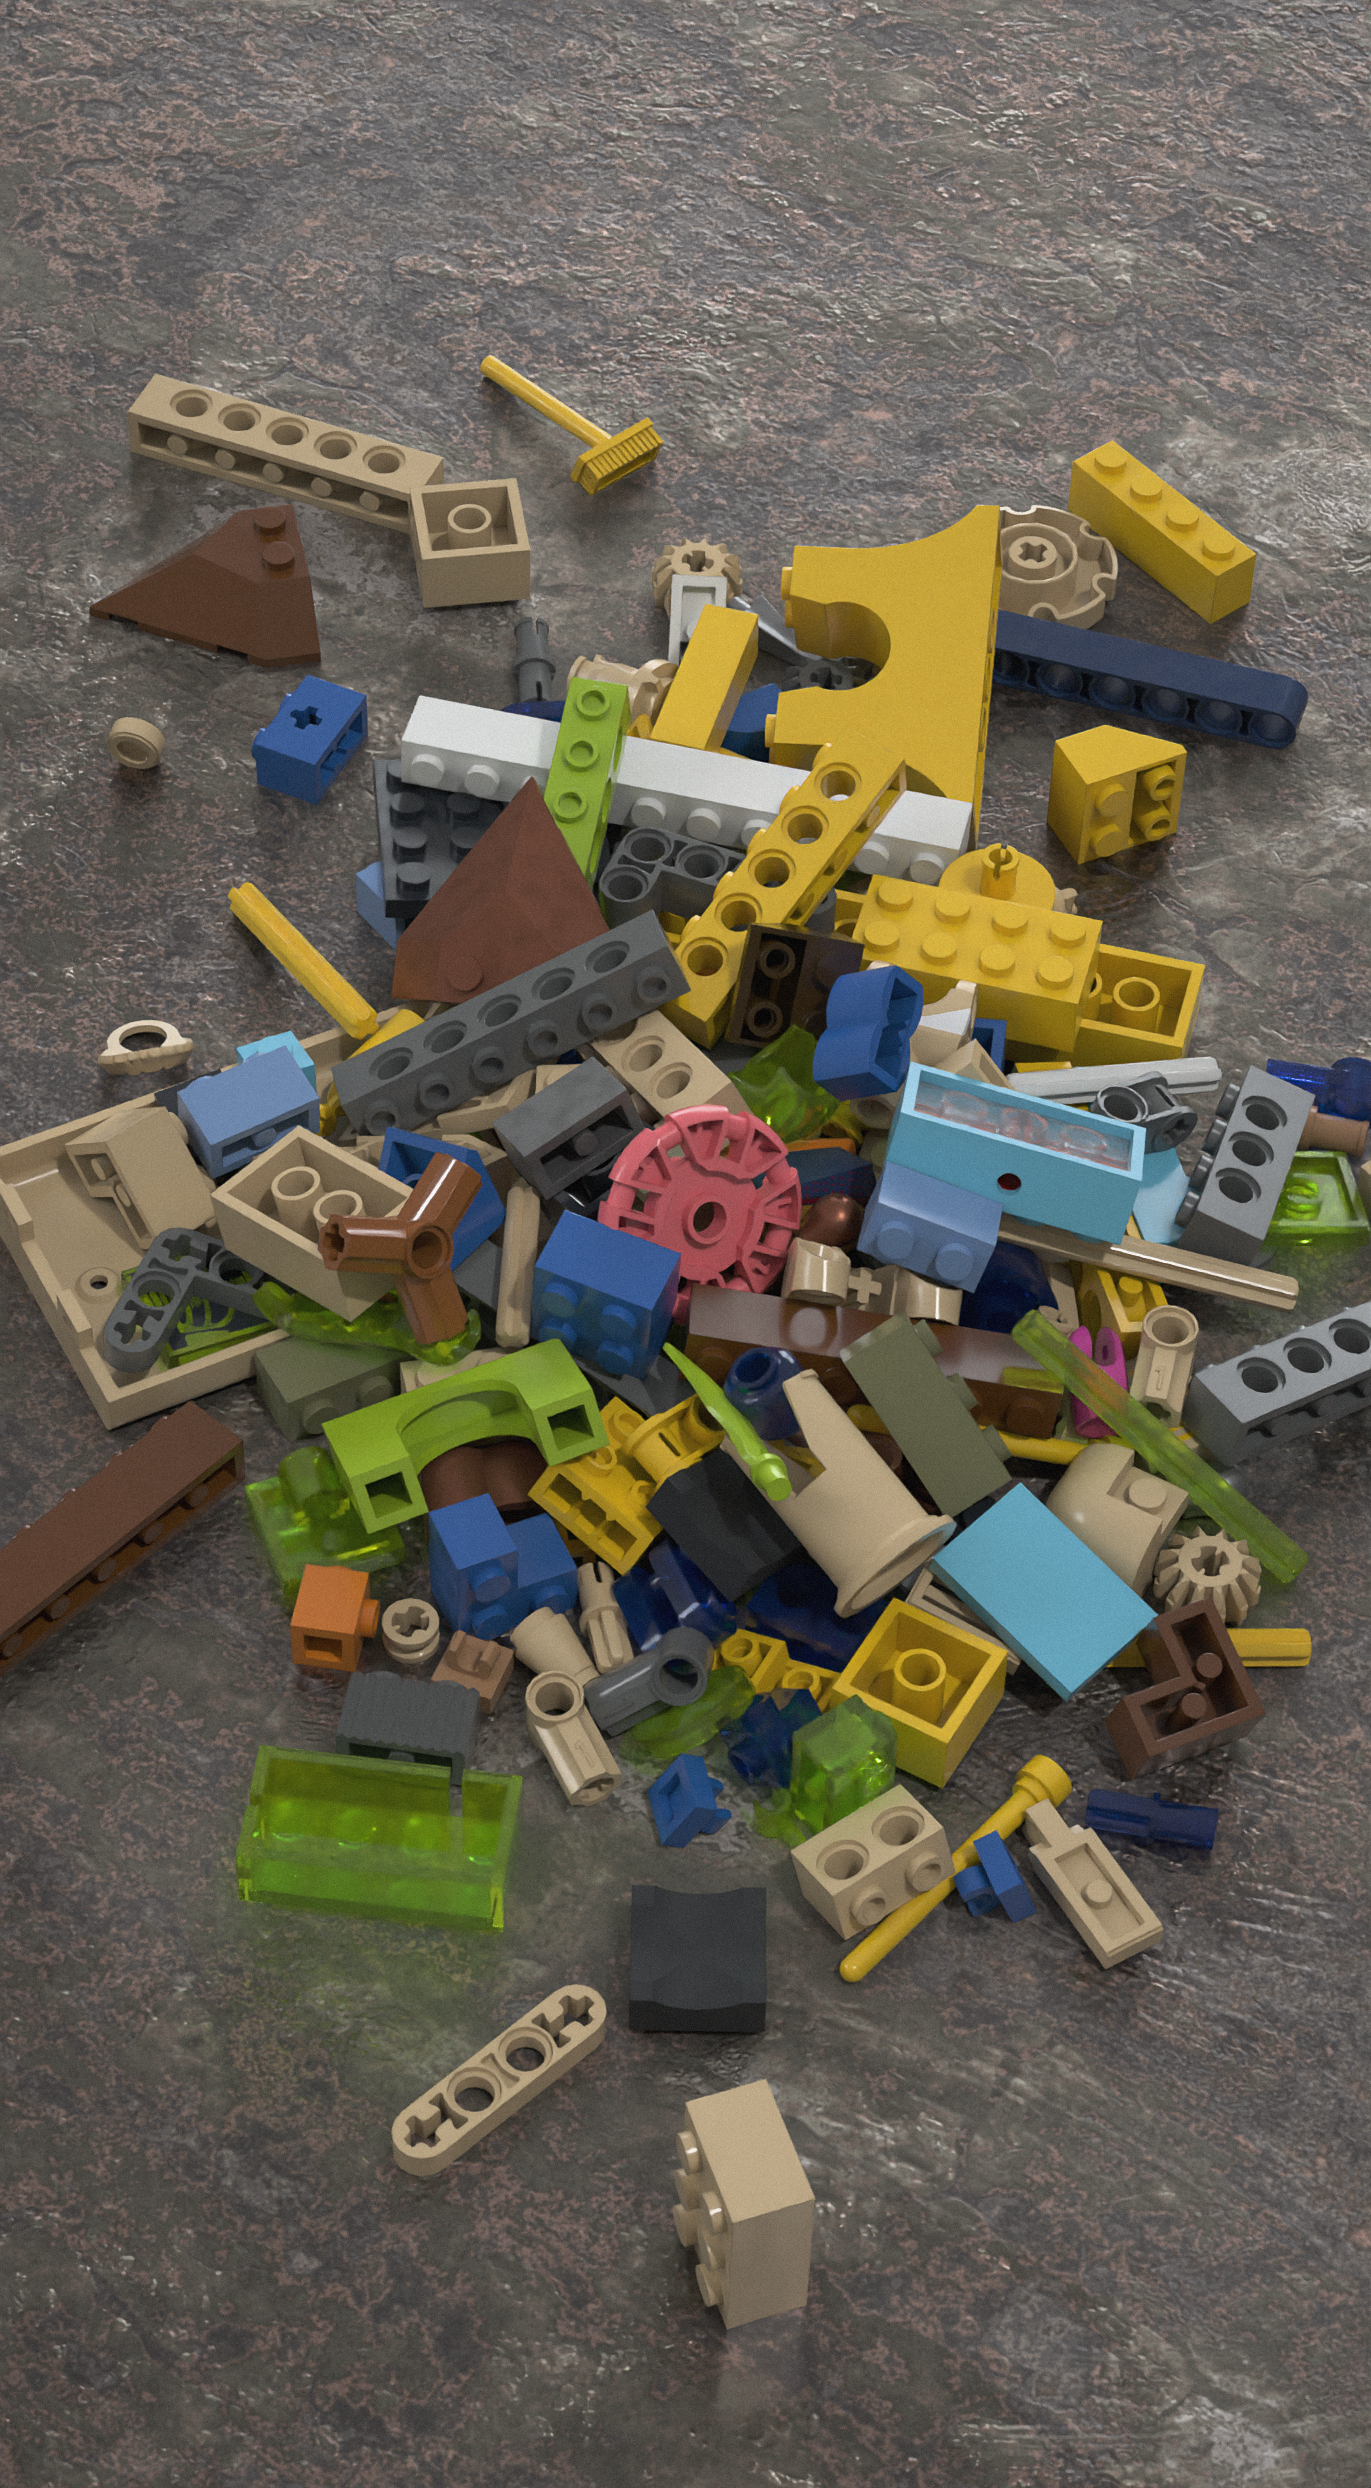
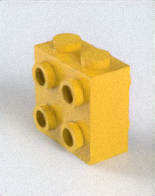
[527,1396,667,1577]

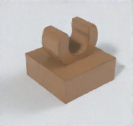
[431,1630,515,1714]

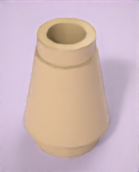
[510,1607,601,1699]

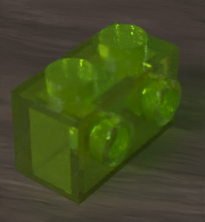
[789,1694,898,1836]

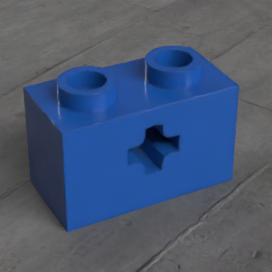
[252,674,368,805]

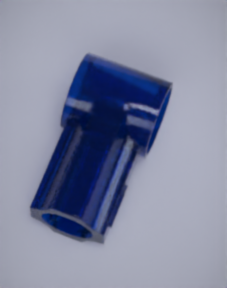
[1266,1057,1371,1131]

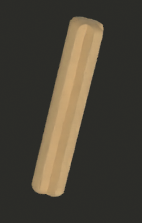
[495,1186,541,1348]

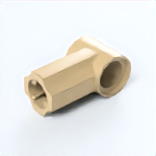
[1126,1305,1199,1435]
[525,1670,622,1808]

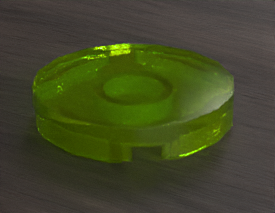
[632,1665,756,1759]

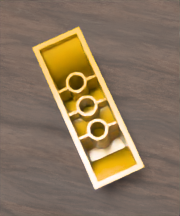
[765,505,1003,852]

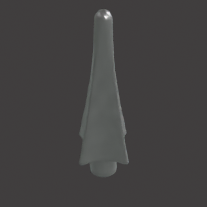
[726,595,821,666]

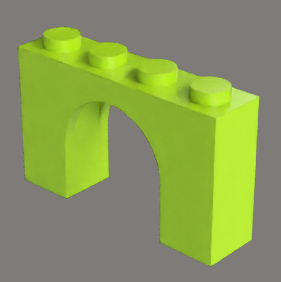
[321,1339,610,1534]

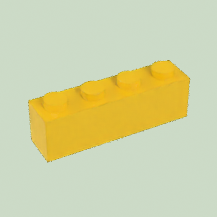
[1068,440,1257,624]

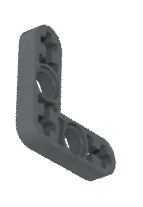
[103,1227,320,1373]

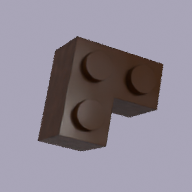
[1104,1596,1266,1780]

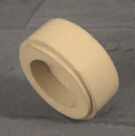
[106,717,166,769]

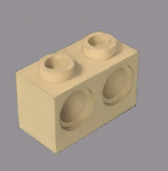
[790,1784,955,1941]

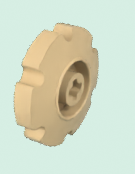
[999,505,1118,629]

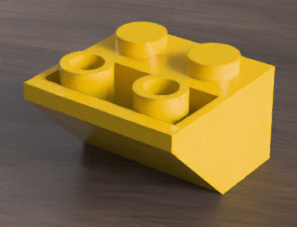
[1047,725,1187,865]

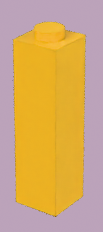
[649,604,759,753]

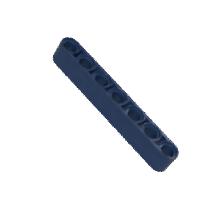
[992,609,1309,749]

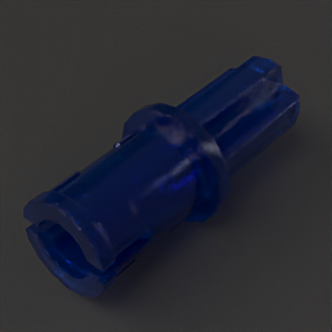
[1085,1789,1219,1850]

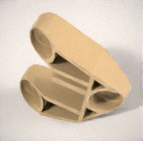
[780,1237,963,1326]

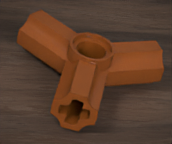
[317,1152,483,1344]

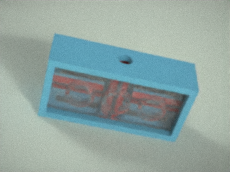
[882,1061,1146,1245]

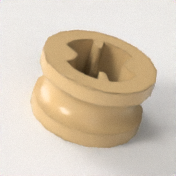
[382,1598,440,1664]

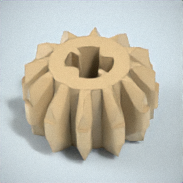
[652,537,743,619]
[1153,1525,1261,1627]

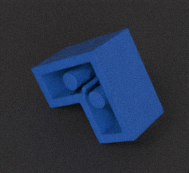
[428,1493,578,1640]

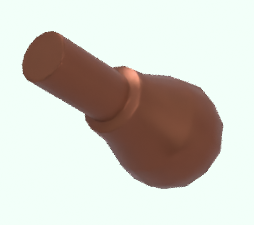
[776,1193,863,1280]

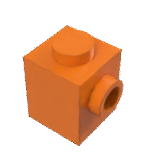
[290,1564,380,1672]

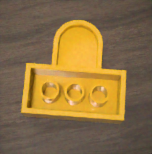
[852,843,1103,1053]

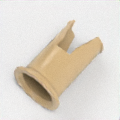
[720,1369,957,1618]

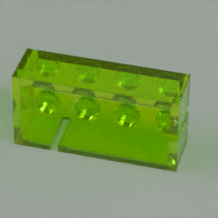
[235,1745,523,1932]

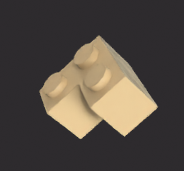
[63,1106,217,1249]

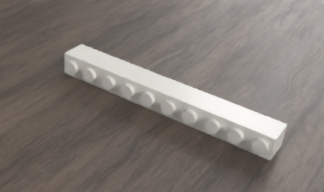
[401,695,973,887]

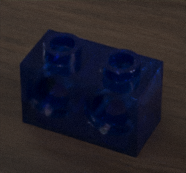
[745,1559,889,1674]

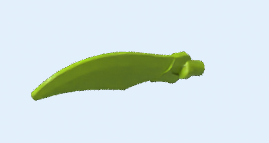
[662,1342,792,1501]

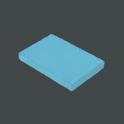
[928,1482,1158,1702]

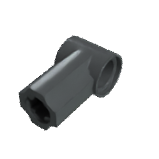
[583,1627,714,1737]

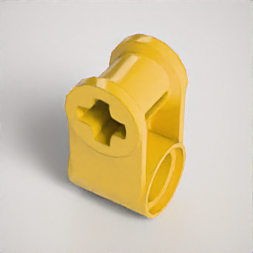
[620,1390,744,1492]

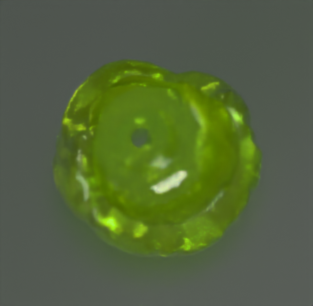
[726,1024,841,1145]

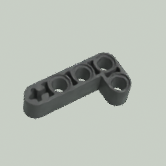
[599,826,837,932]

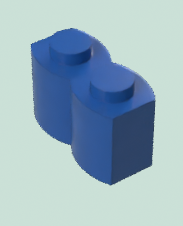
[813,965,923,1101]

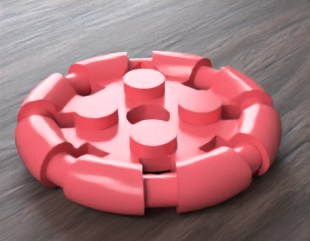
[598,1104,802,1325]

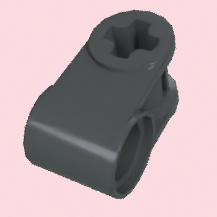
[1089,1071,1198,1155]

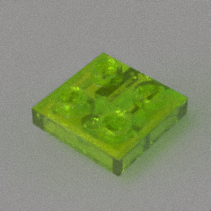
[244,1446,406,1597]

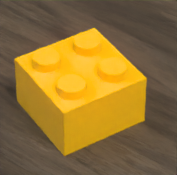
[828,1597,1009,1789]

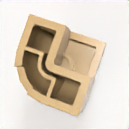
[1045,1443,1189,1599]

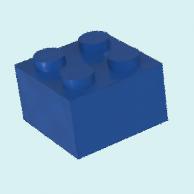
[530,1210,681,1381]

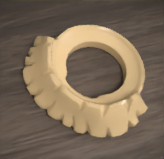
[98,1020,195,1076]

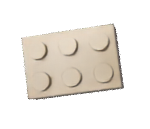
[210,1125,413,1322]
[673,2079,815,2329]

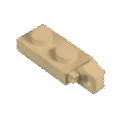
[1022,1799,1164,1969]

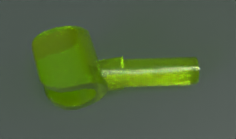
[752,1786,807,1849]

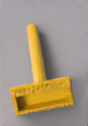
[480,356,664,496]

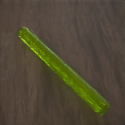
[1010,1310,1309,1583]

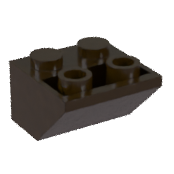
[724,923,865,1057]

